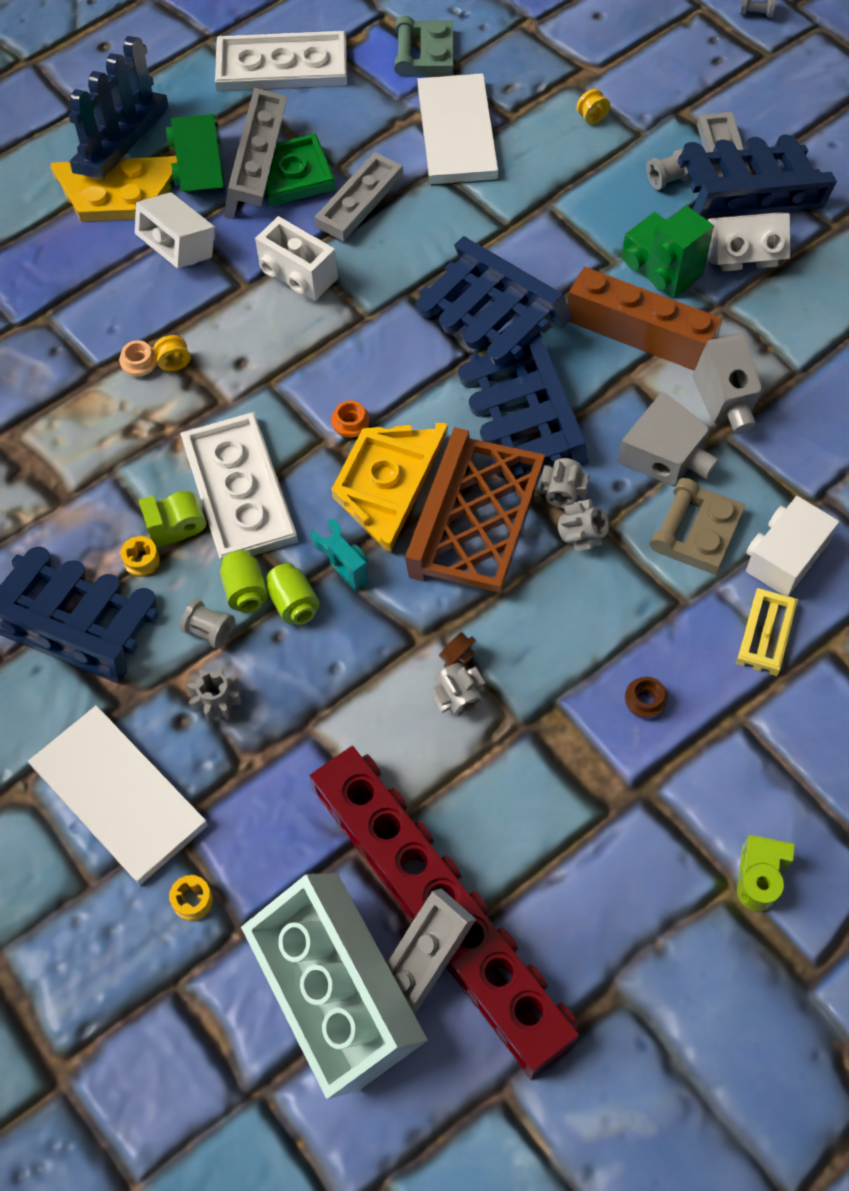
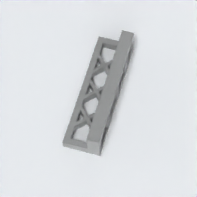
[224,87,287,219]

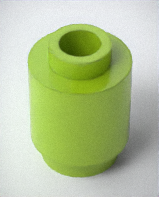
[220,550,268,613]
[266,563,320,625]

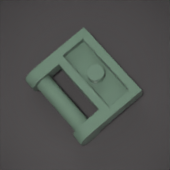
[394,16,453,77]

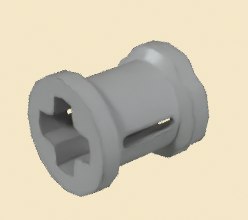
[740,0,776,18]
[646,149,691,190]
[179,599,235,649]

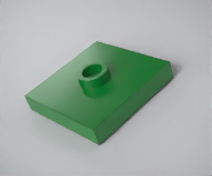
[265,133,336,206]

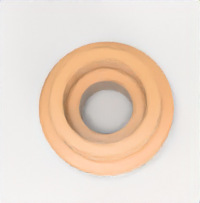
[119,340,157,377]

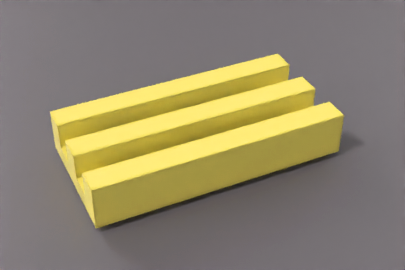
[736,588,798,676]

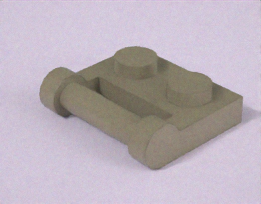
[649,478,746,575]

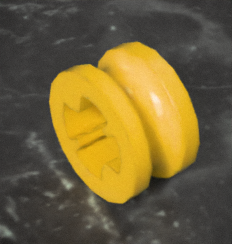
[576,88,611,124]
[153,335,191,371]
[120,536,160,577]
[169,875,213,921]

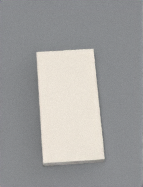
[215,31,347,91]
[417,73,498,185]
[180,412,298,565]
[28,706,208,886]

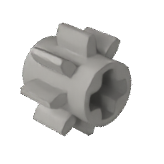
[540,458,590,508]
[558,499,609,551]
[432,663,486,717]
[187,666,242,722]

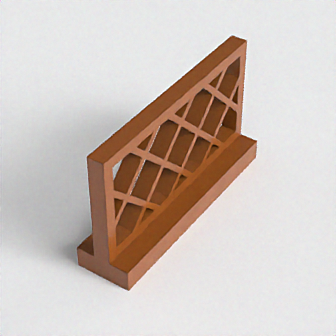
[405,427,545,593]

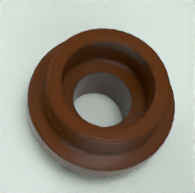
[438,632,477,668]
[625,676,668,719]

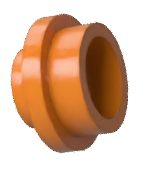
[331,400,370,438]

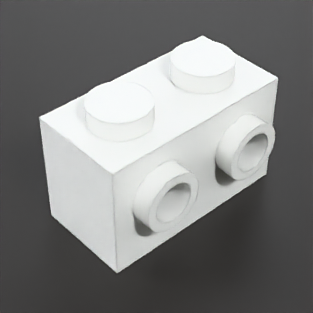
[135,192,215,269]
[708,213,790,271]
[255,216,338,301]
[745,496,839,596]

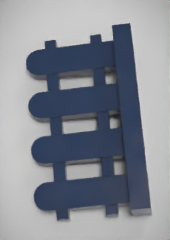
[69,36,169,180]
[677,134,837,219]
[416,236,573,365]
[458,331,589,480]
[0,547,159,684]

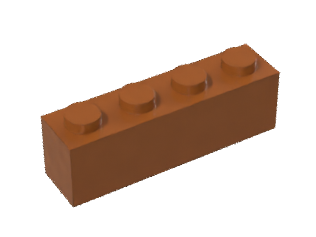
[567,266,723,371]

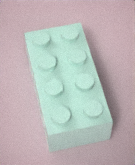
[241,873,428,1099]

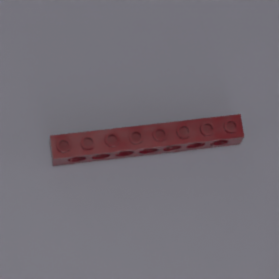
[309,745,579,1080]

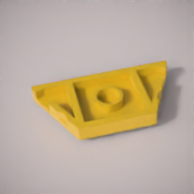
[50,156,177,222]
[331,422,448,552]

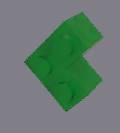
[166,114,225,192]
[621,205,714,299]

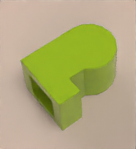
[138,491,207,548]
[737,835,795,912]

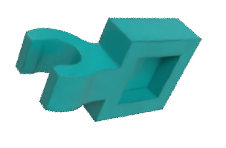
[311,518,368,591]

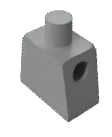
[692,333,761,434]
[618,391,719,485]

